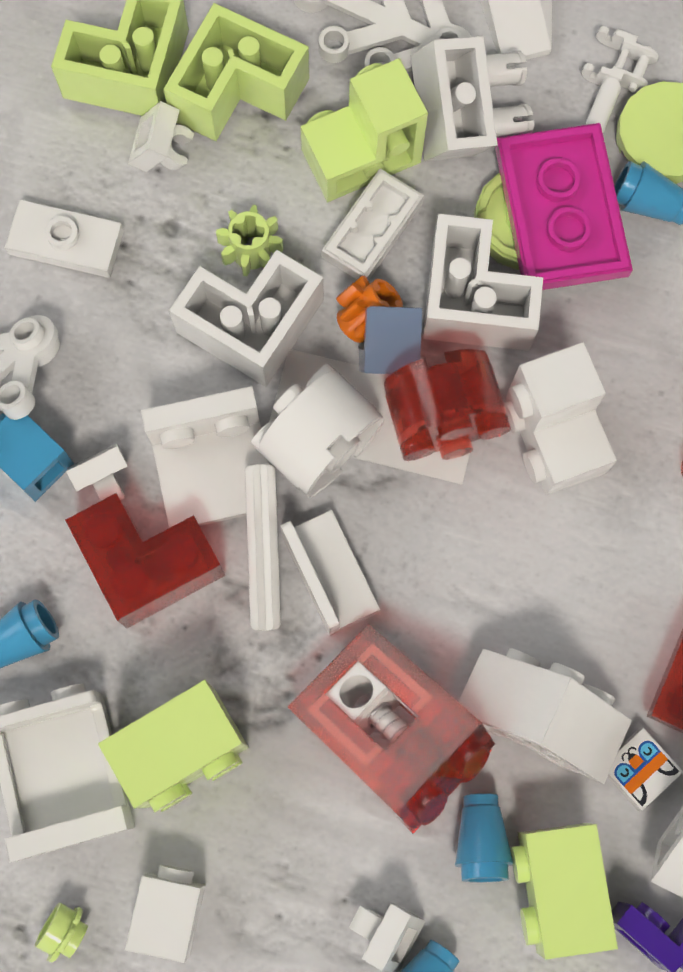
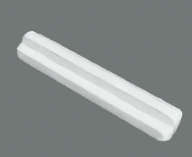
[245,464,281,631]

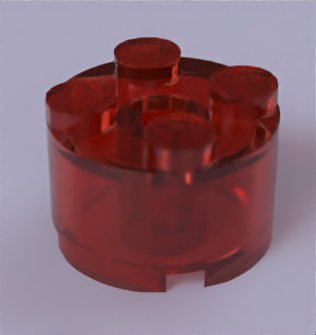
[384,349,511,461]

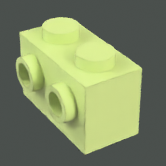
[511,823,618,960]

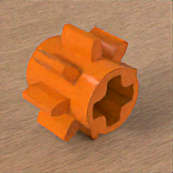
[336,276,403,343]

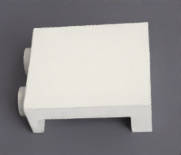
[0,684,135,863]

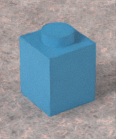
[0,413,75,502]

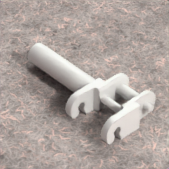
[581,26,659,134]

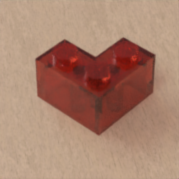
[65,493,226,628]

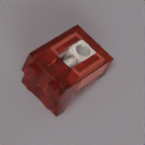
[288,624,495,834]

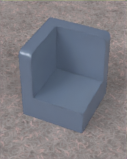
[359,306,423,375]

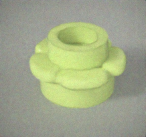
[35,902,88,963]

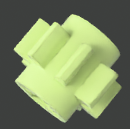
[216,205,283,277]

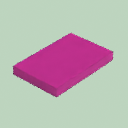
[495,123,633,290]

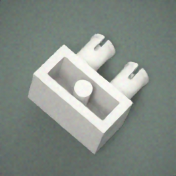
[410,36,534,161]

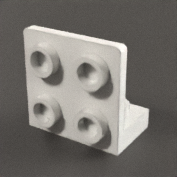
[141,386,278,531]

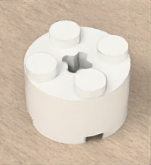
[251,363,384,498]

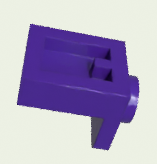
[611,902,683,972]

